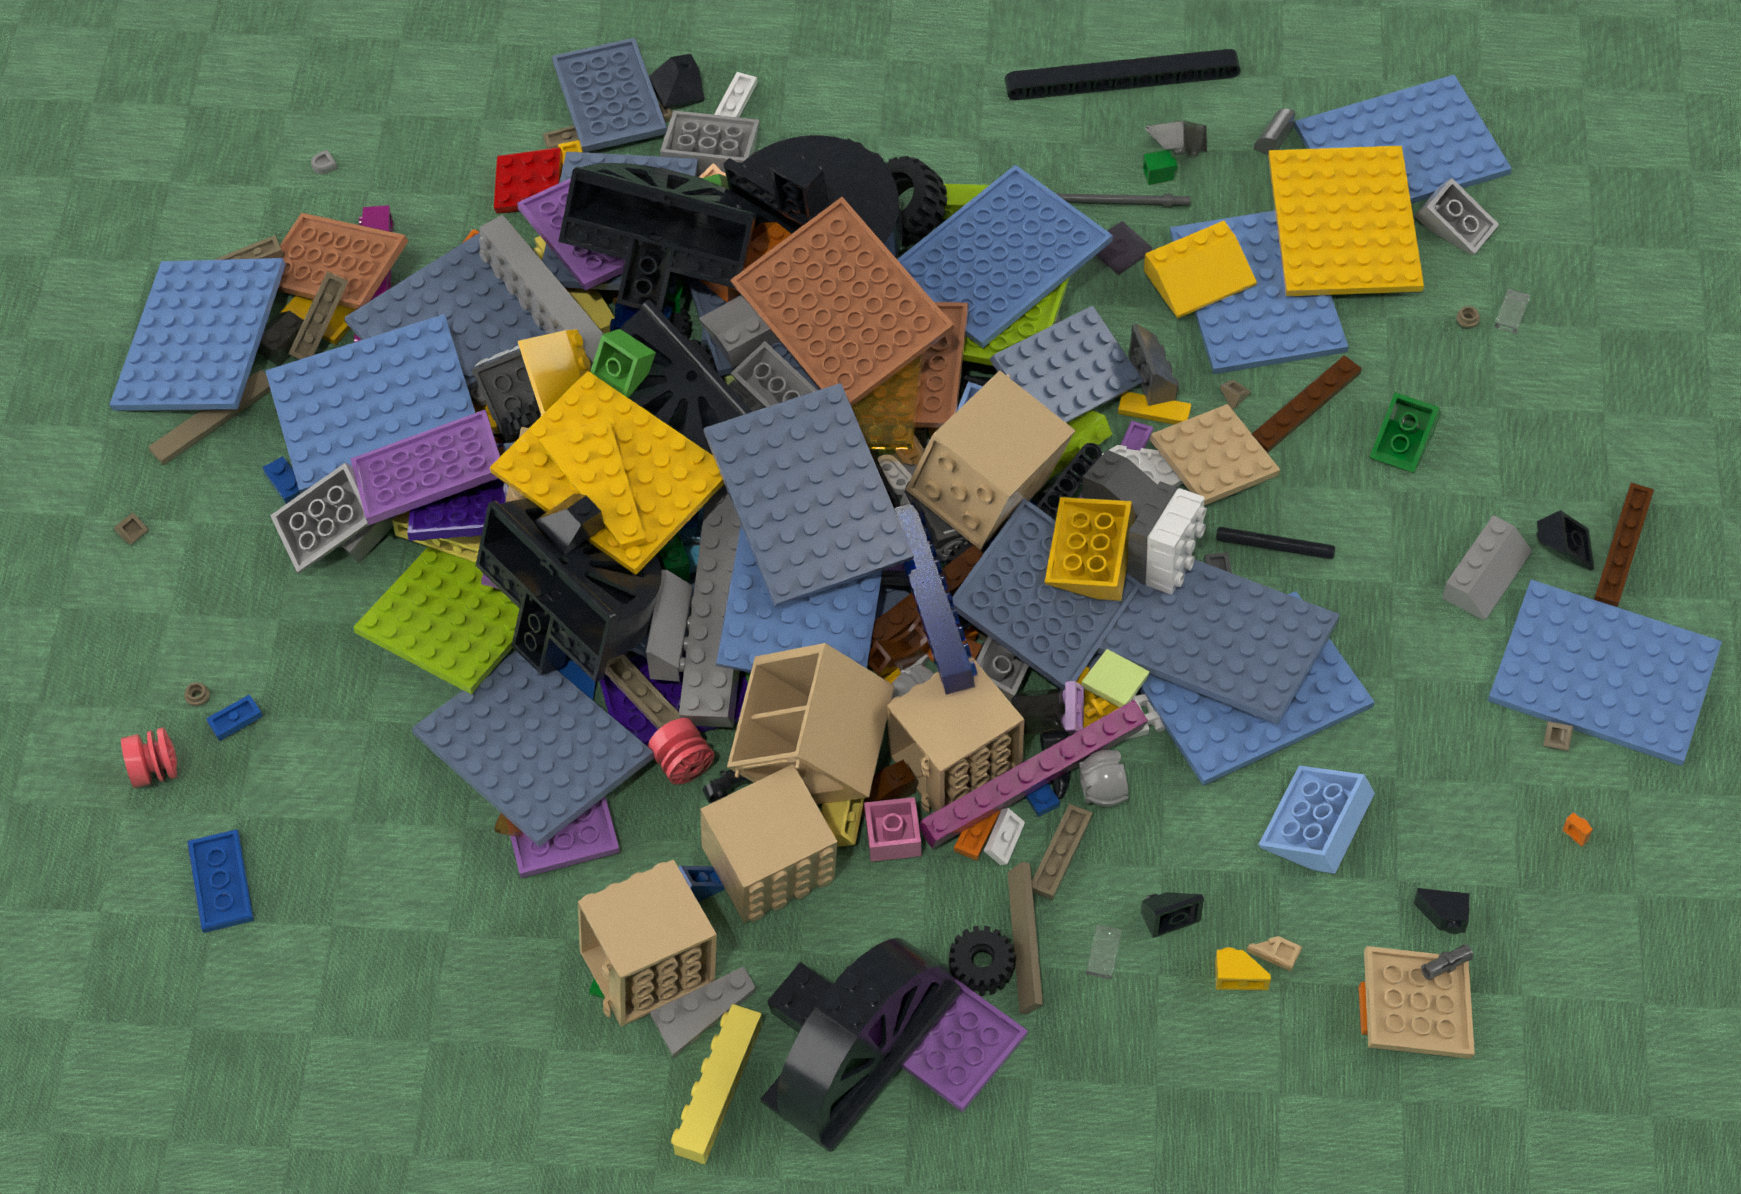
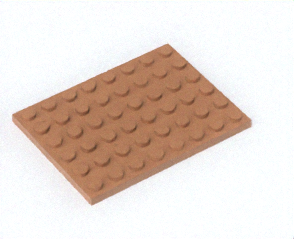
[730,197,955,407]

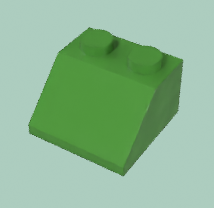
[590,329,656,398]

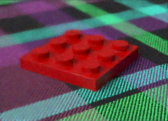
[494,147,563,214]

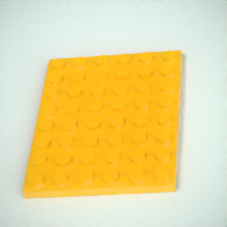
[1268,146,1424,296]
[489,371,724,575]

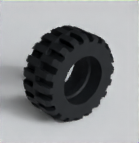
[884,156,947,246]

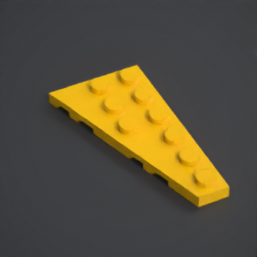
[538,419,647,550]

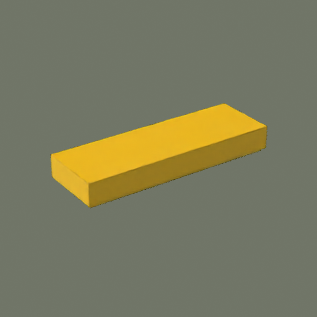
[1118,392,1191,425]

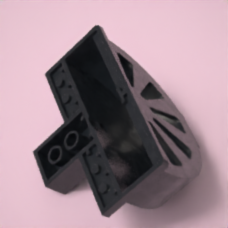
[723,135,903,258]
[558,163,757,312]
[620,299,752,455]
[475,498,662,682]
[760,938,961,1152]

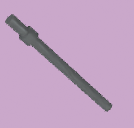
[1057,193,1191,207]

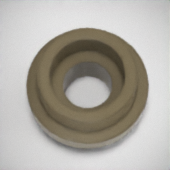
[1456,306,1480,328]
[184,682,210,706]

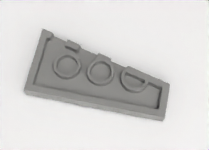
[650,967,756,1059]

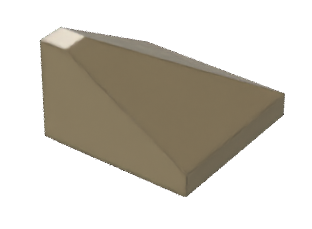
[1220,380,1250,409]
[113,512,149,545]
[1543,721,1573,751]

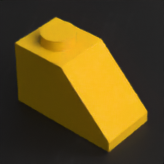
[1215,947,1271,990]

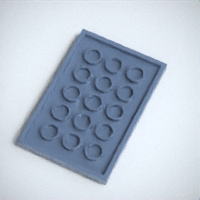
[552,38,667,153]
[990,306,1144,423]

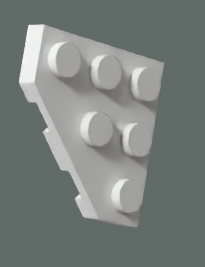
[1102,445,1184,487]

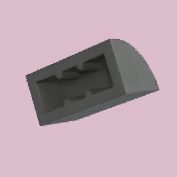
[1254,109,1295,155]

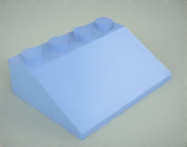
[1258,765,1375,874]

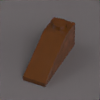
[860,759,916,819]

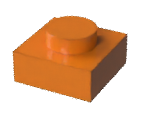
[1563,812,1593,847]

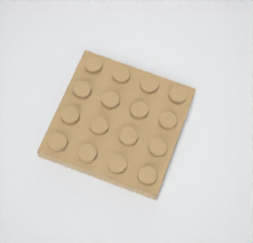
[1150,404,1280,506]
[1364,946,1475,1059]

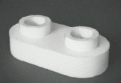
[878,455,912,495]

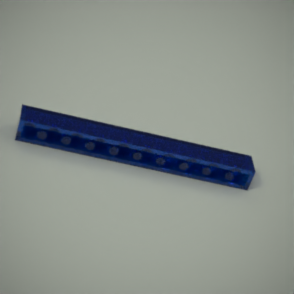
[894,502,978,695]

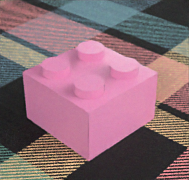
[864,797,921,862]

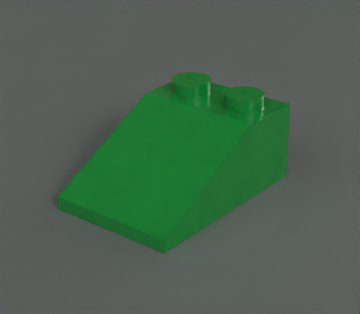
[1369,392,1441,473]

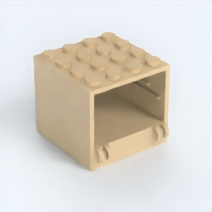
[887,655,1024,813]
[700,764,837,923]
[578,859,717,1026]

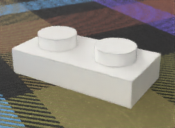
[984,808,1025,865]

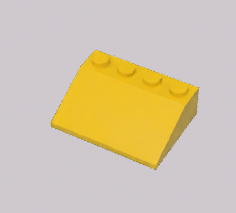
[1144,221,1257,319]
[518,329,591,416]
[1045,497,1136,601]

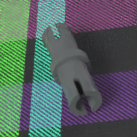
[1421,944,1473,980]

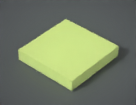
[1081,649,1150,708]

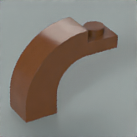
[867,603,948,676]

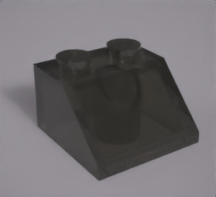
[1146,120,1207,158]
[257,310,304,366]
[1012,688,1065,734]

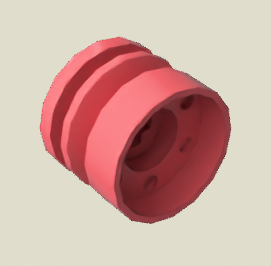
[648,718,715,785]
[121,727,177,789]

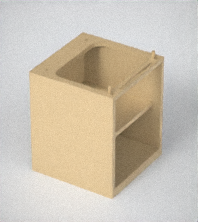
[906,371,1075,550]
[727,643,894,805]

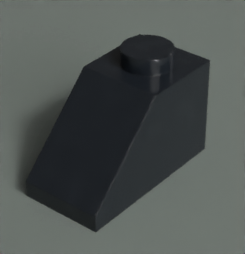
[1414,888,1470,934]

